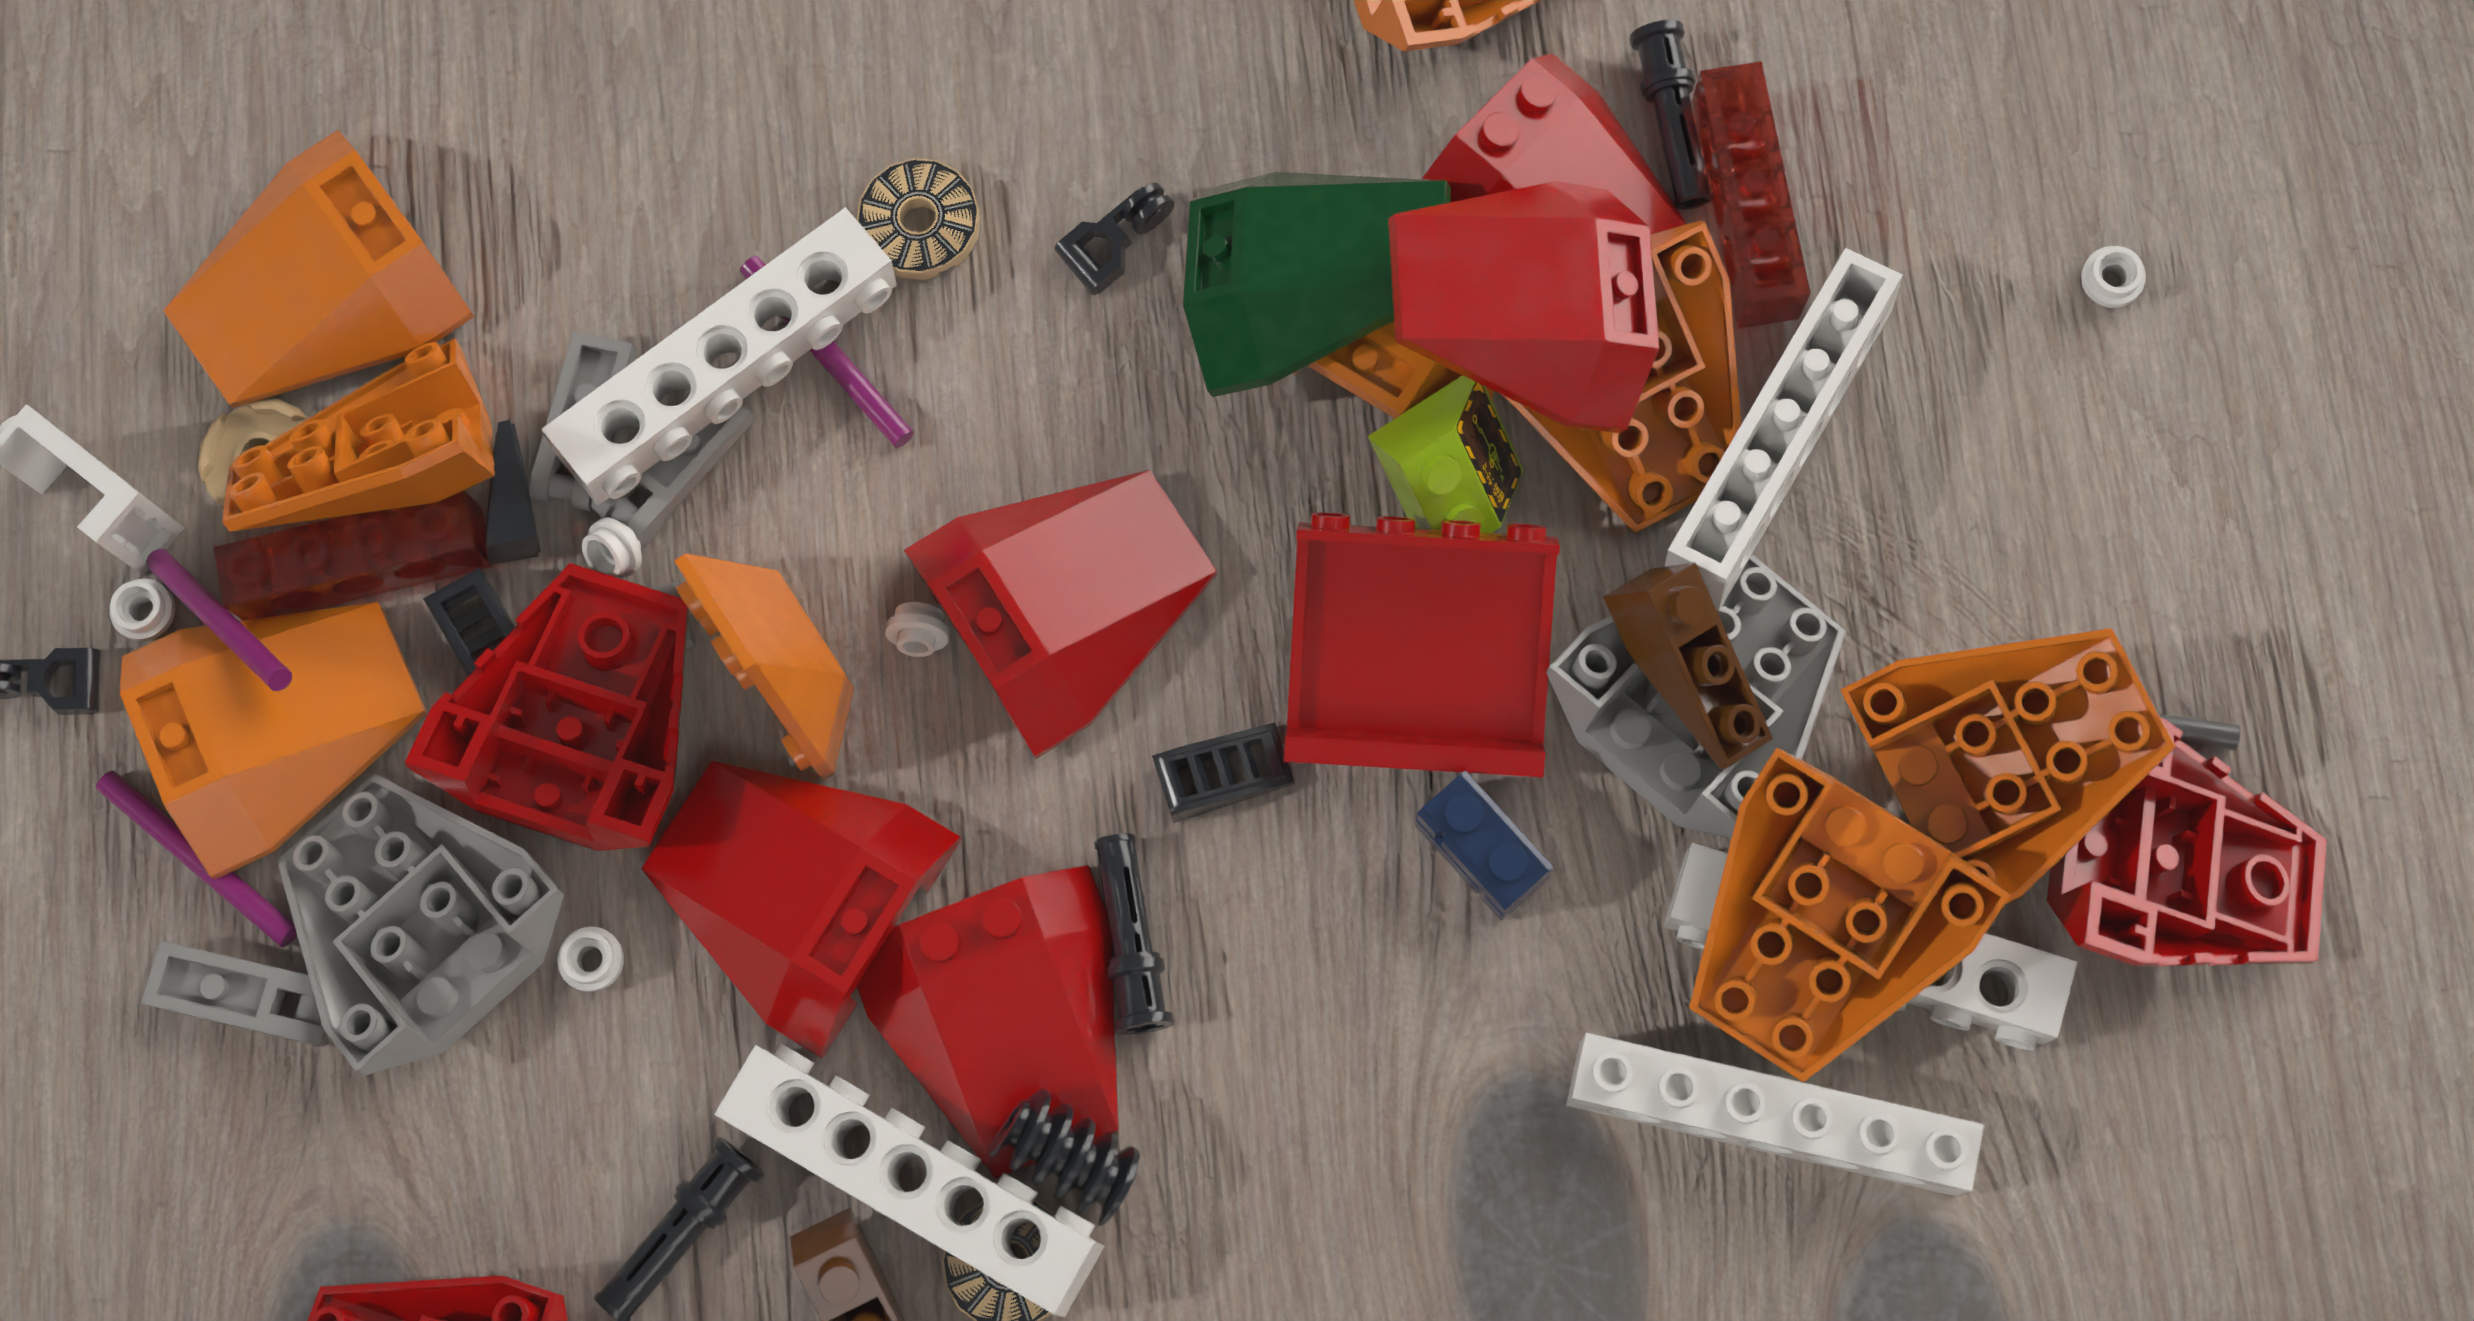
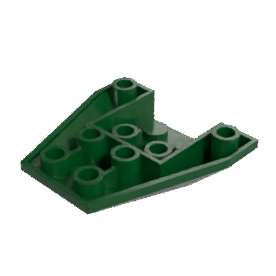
[1183,172,1451,397]

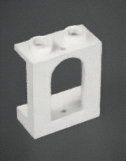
[0,404,185,576]

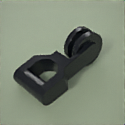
[1054,183,1175,296]
[0,648,101,715]

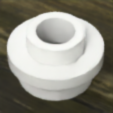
[2081,246,2146,308]
[582,518,642,578]
[110,579,175,641]
[885,602,950,657]
[557,927,624,992]

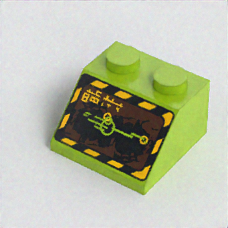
[1368,375,1524,533]

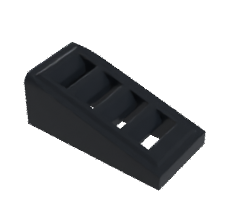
[485,420,541,564]
[423,567,515,676]
[1152,722,1295,823]

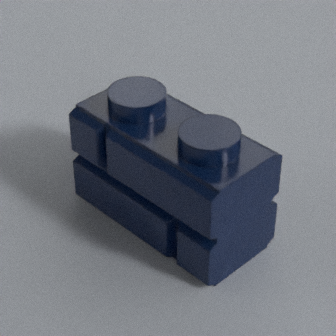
[1415,770,1554,921]

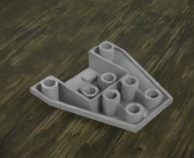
[1546,554,1846,838]
[277,773,564,1076]

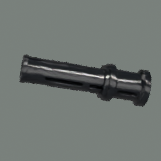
[1629,20,1714,210]
[1094,833,1174,1035]
[594,1136,764,1321]

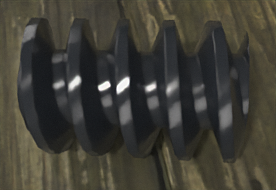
[988,1089,1140,1226]

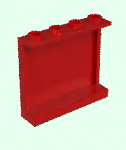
[1284,512,1560,778]

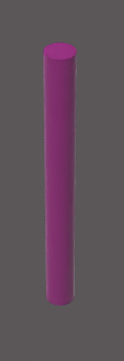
[740,256,914,448]
[146,549,292,691]
[96,770,297,947]

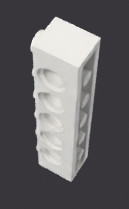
[541,207,897,506]
[1665,248,1903,610]
[1663,843,2077,1051]
[1566,1033,1984,1196]
[714,1044,1105,1317]

